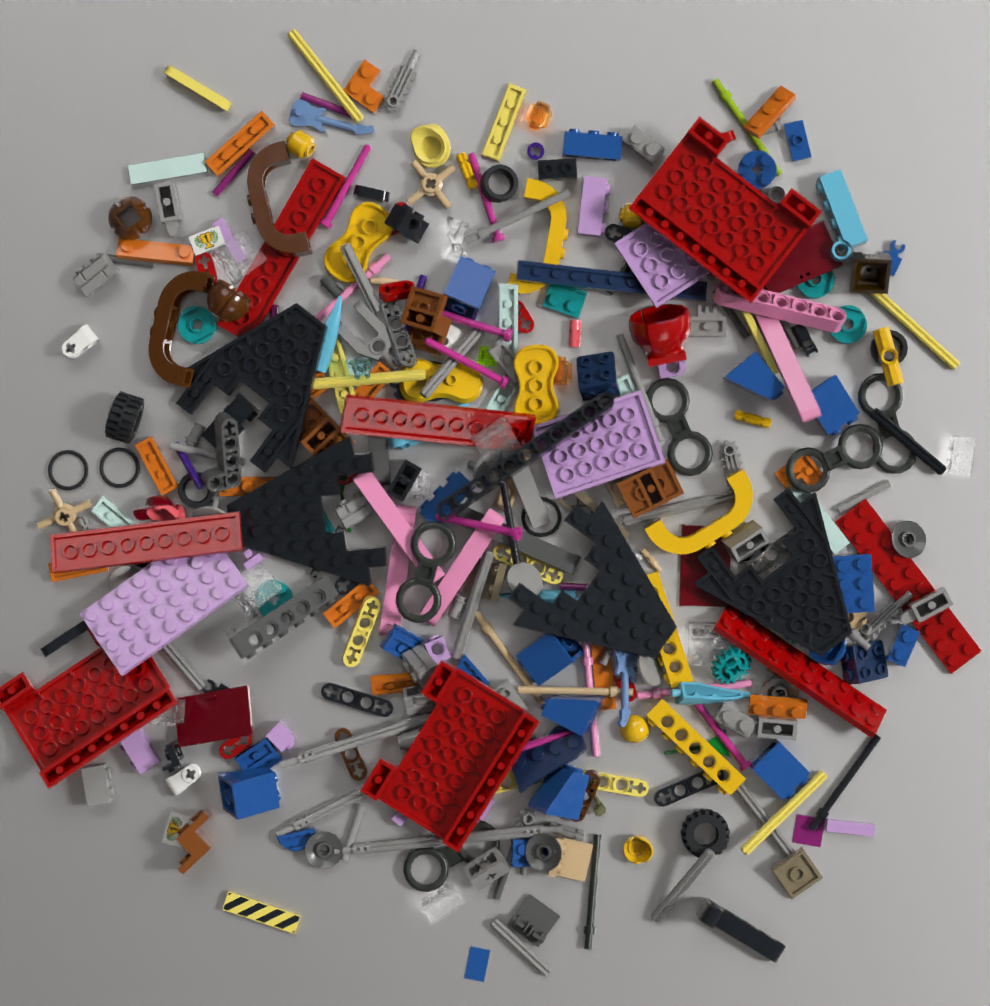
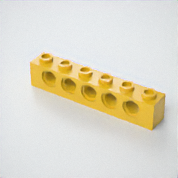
[646,571,694,688]
[647,699,746,796]

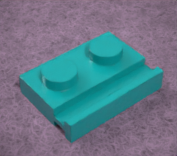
[542,284,588,319]

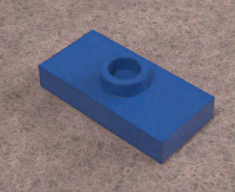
[784,120,811,162]

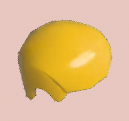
[620,714,650,743]
[623,835,653,864]

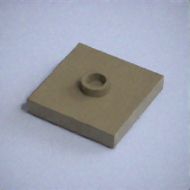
[770,847,823,899]

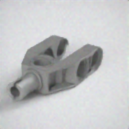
[338,300,401,371]

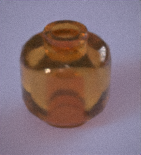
[525,100,553,131]
[553,357,573,385]

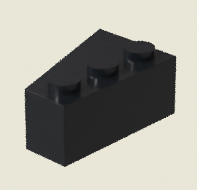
[201,392,258,449]

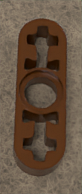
[334,728,367,781]
[570,769,600,822]

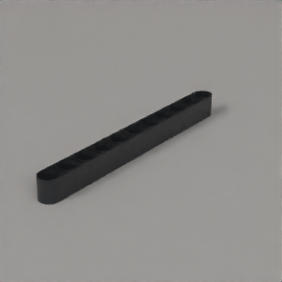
[437,392,614,520]

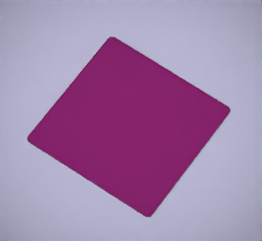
[792,814,825,847]

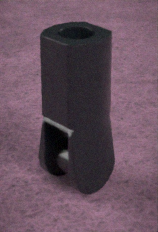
[791,324,818,358]

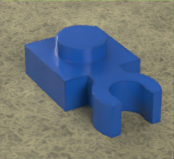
[884,240,905,276]

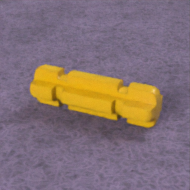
[456,152,478,190]
[734,410,771,428]

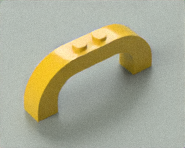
[508,178,569,295]
[644,468,753,554]

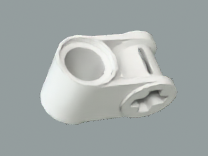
[62,324,99,359]
[164,764,201,797]

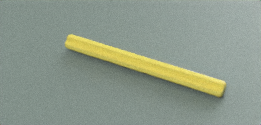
[287,29,364,123]
[870,293,960,370]
[313,369,426,390]
[740,771,827,855]

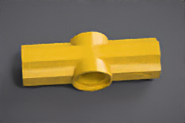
[872,327,904,387]

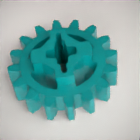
[711,646,752,685]

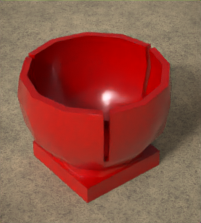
[629,304,691,367]

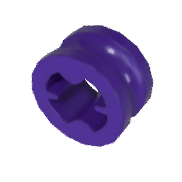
[527,142,544,160]

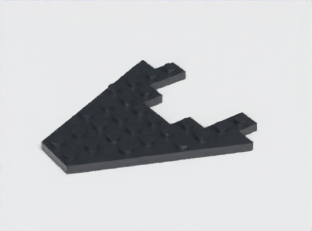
[176,303,328,473]
[227,436,388,585]
[694,488,853,657]
[508,502,677,658]

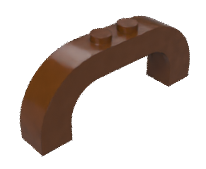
[247,141,313,257]
[149,271,215,388]

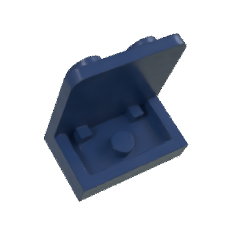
[576,351,621,401]
[841,640,888,685]

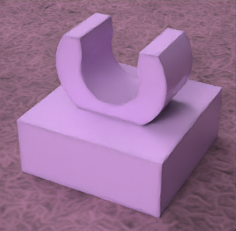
[243,549,265,570]

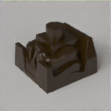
[849,252,892,294]

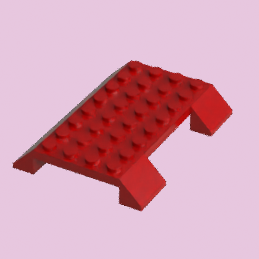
[628,116,822,303]
[0,628,178,789]
[360,660,540,853]

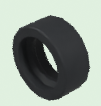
[480,164,518,203]
[870,330,908,366]
[178,472,215,508]

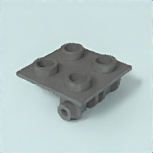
[507,894,560,947]

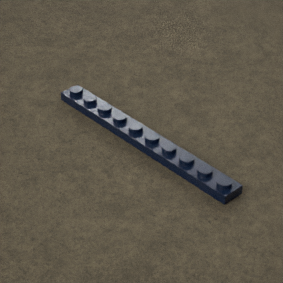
[516,260,707,302]

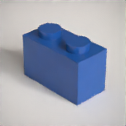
[885,624,920,667]

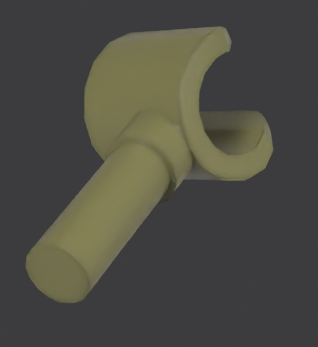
[592,789,606,816]

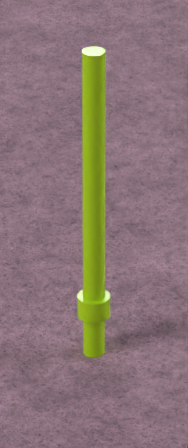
[712,78,783,177]

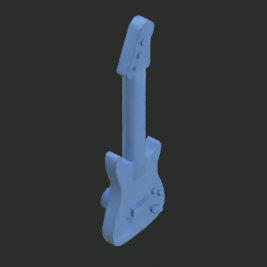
[289,99,374,135]
[612,649,637,727]

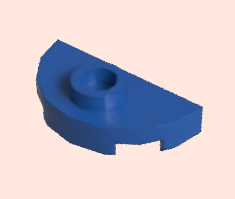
[458,654,490,685]
[277,827,315,851]

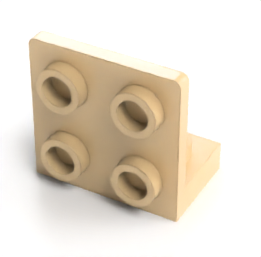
[548,836,593,882]

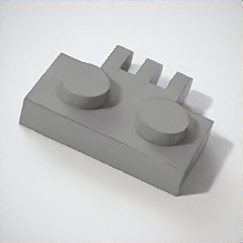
[688,304,726,337]

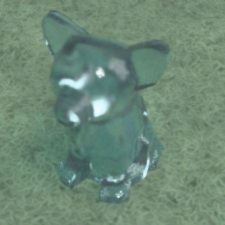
[348,357,372,380]

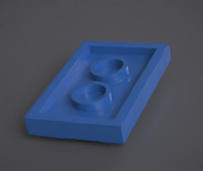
[833,554,875,613]

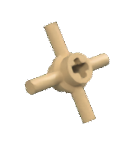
[406,160,456,209]
[37,488,92,532]

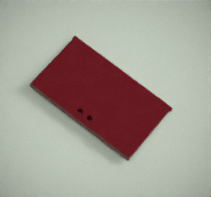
[765,220,843,293]
[679,524,731,607]
[175,685,254,748]

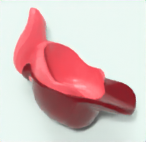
[133,495,186,521]

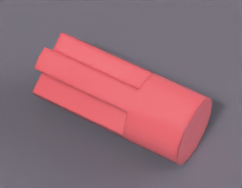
[569,320,581,348]

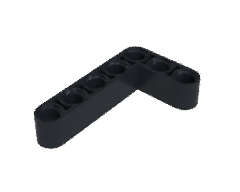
[696,898,786,963]

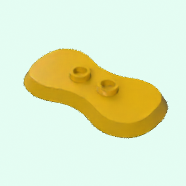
[324,202,392,283]
[514,345,559,425]
[399,358,483,403]

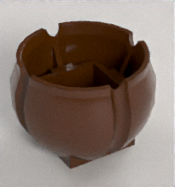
[108,196,152,240]
[207,279,252,323]

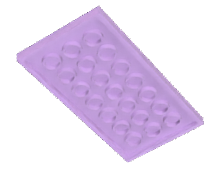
[80,553,249,676]

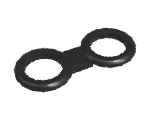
[858,373,917,474]
[646,378,713,476]
[785,424,883,493]
[395,521,456,623]
[403,821,500,892]

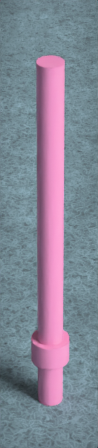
[315,253,391,321]
[581,642,600,757]
[637,679,752,700]

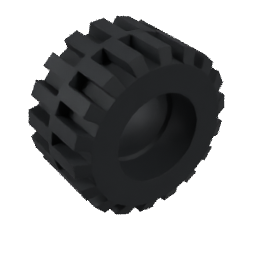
[105,391,144,444]
[681,809,730,858]

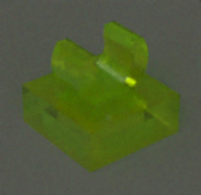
[477,345,497,367]

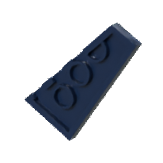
[512,733,587,793]

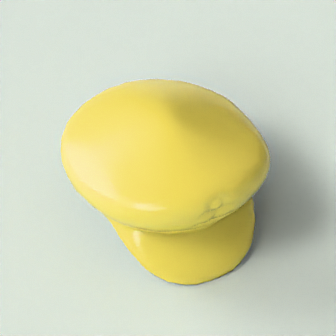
[410,124,451,168]

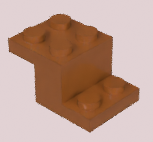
[400,286,452,356]
[300,397,355,455]
[617,459,684,519]
[176,809,214,875]

